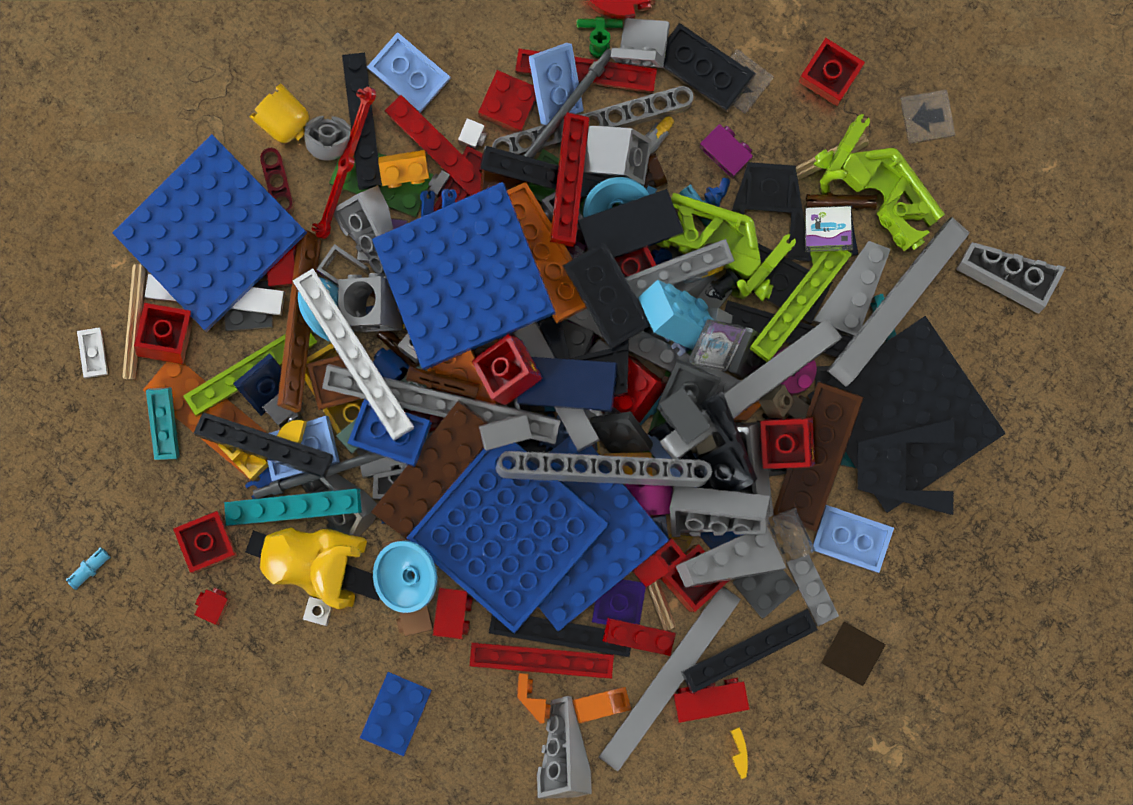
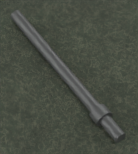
[523,48,612,158]
[253,452,385,499]

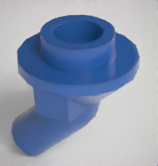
[704,177,730,207]
[651,247,672,265]

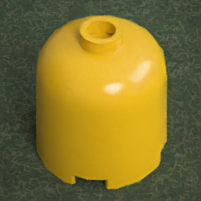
[249,83,309,143]

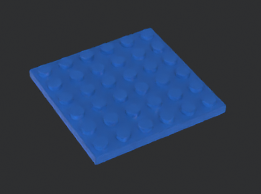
[112,134,308,332]
[372,182,556,370]
[538,436,669,631]
[407,442,609,633]

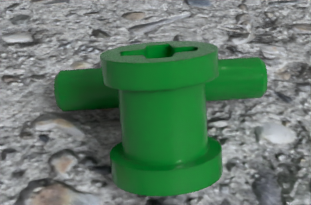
[577,16,623,58]

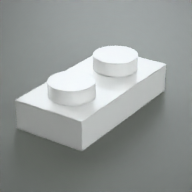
[77,328,108,378]

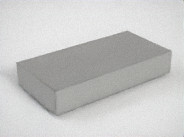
[479,414,532,450]

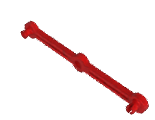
[311,87,376,239]

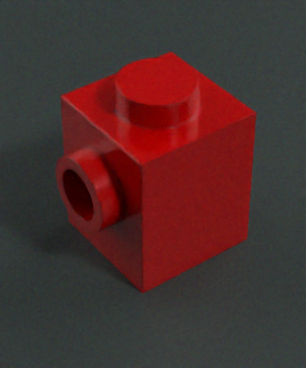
[194,587,231,625]

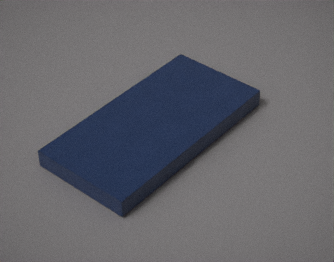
[517,357,618,412]

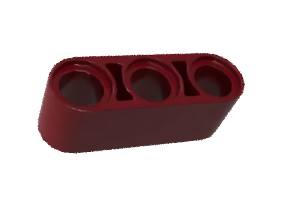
[260,148,295,215]

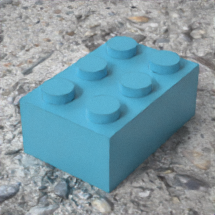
[638,280,715,350]

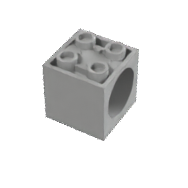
[583,126,652,185]
[338,273,403,333]

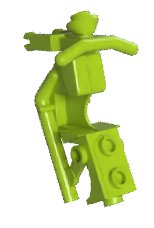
[814,114,945,251]
[656,193,796,302]

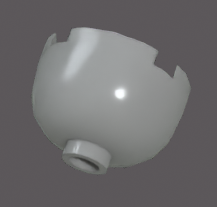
[304,116,351,161]

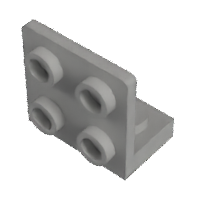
[611,18,670,68]

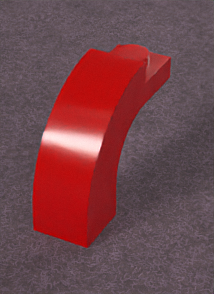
[585,0,656,20]

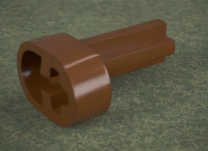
[643,153,668,189]

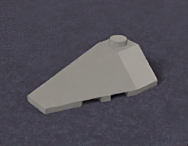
[334,186,393,277]

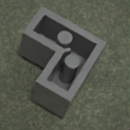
[657,388,711,445]

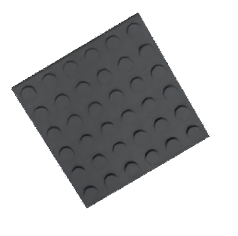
[807,316,1006,513]

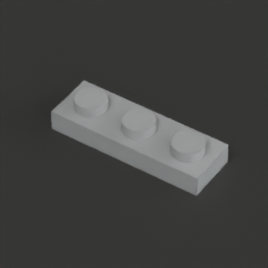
[786,552,839,627]

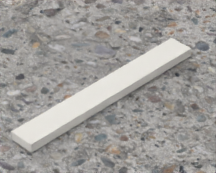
[293,269,414,441]

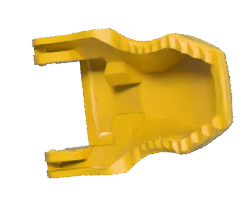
[259,527,367,609]

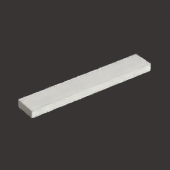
[145,274,286,316]

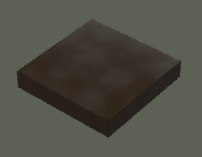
[821,621,886,686]

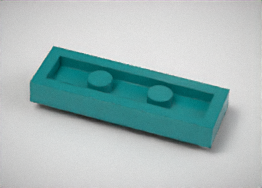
[146,387,180,460]

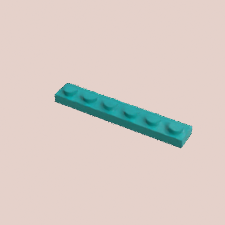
[224,489,362,526]

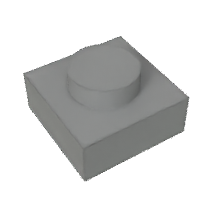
[429,170,450,198]

